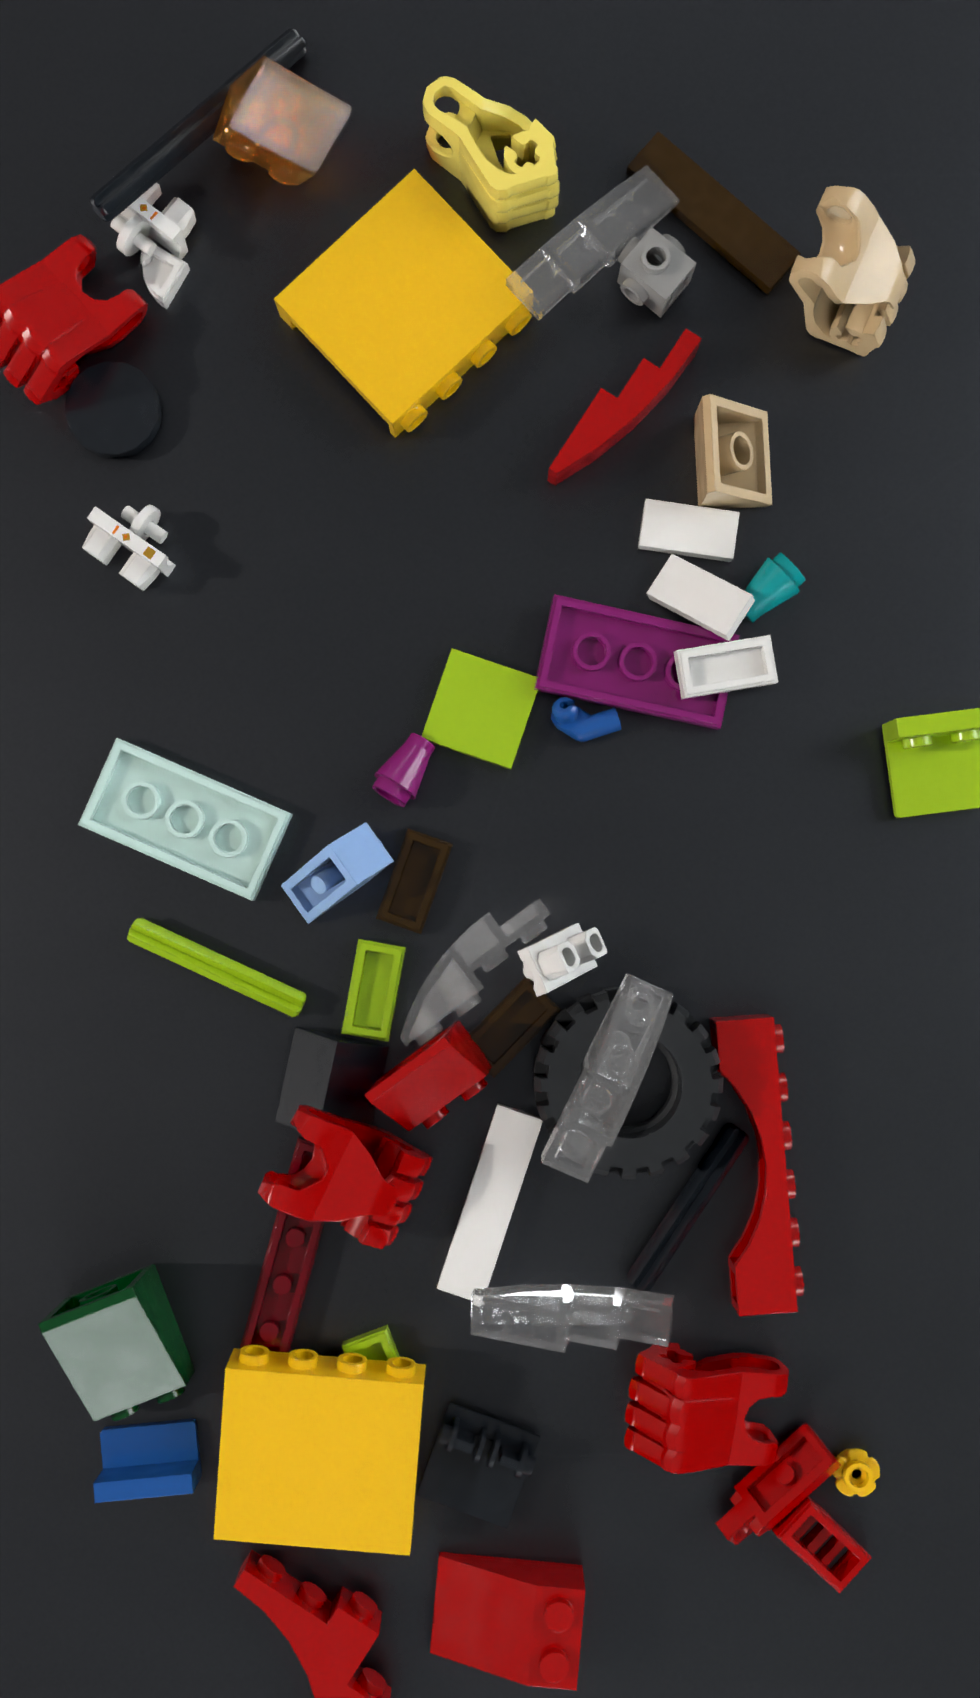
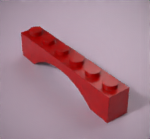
[709,1014,804,1316]

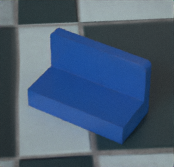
[93,1418,202,1503]

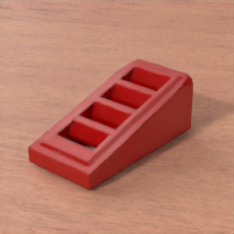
[772,1495,872,1594]

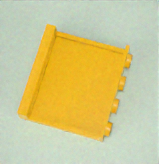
[274,169,533,438]
[214,1345,426,1556]

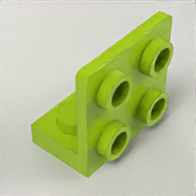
[882,708,980,818]

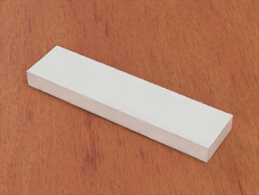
[437,1103,543,1304]

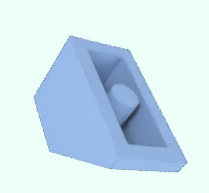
[281,822,394,924]

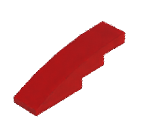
[547,328,702,486]

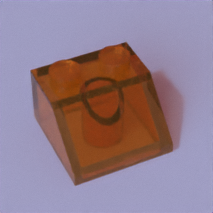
[212,56,352,186]

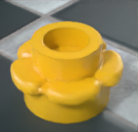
[833,1448,880,1497]

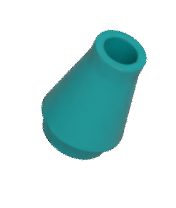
[744,552,806,623]

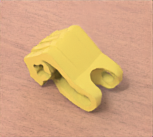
[423,76,560,232]

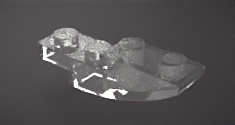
[400,898,551,1046]
[541,973,673,1183]

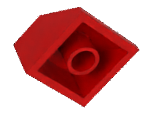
[364,1020,492,1131]

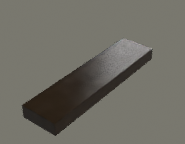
[626,131,801,295]

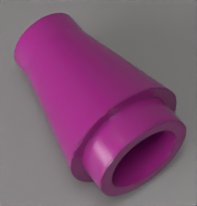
[372,733,435,807]

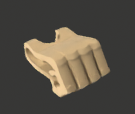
[789,186,915,357]

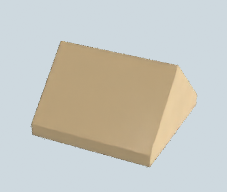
[693,394,772,509]

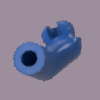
[551,697,621,742]

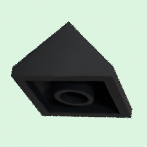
[275,1027,389,1131]

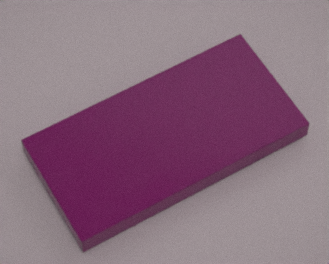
[534,594,740,730]

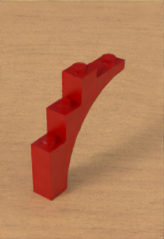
[233,1550,392,1698]

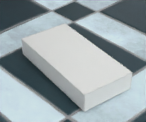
[638,499,740,562]
[646,554,755,641]
[673,635,778,699]

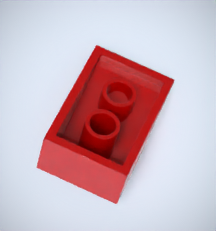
[430,1552,586,1691]

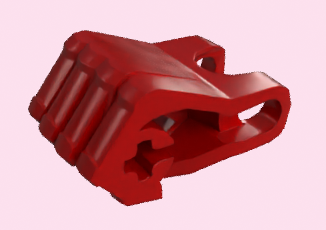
[0,234,148,405]
[258,1105,433,1249]
[624,1343,790,1474]

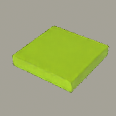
[422,648,538,770]

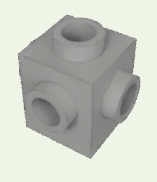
[617,227,697,318]

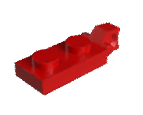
[715,1423,842,1545]

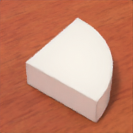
[140,246,190,309]

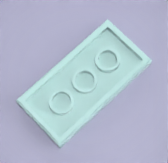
[78,738,293,901]

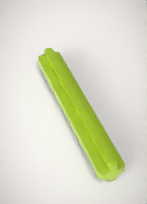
[127,918,306,1017]

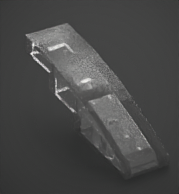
[506,165,679,321]
[471,1284,674,1353]

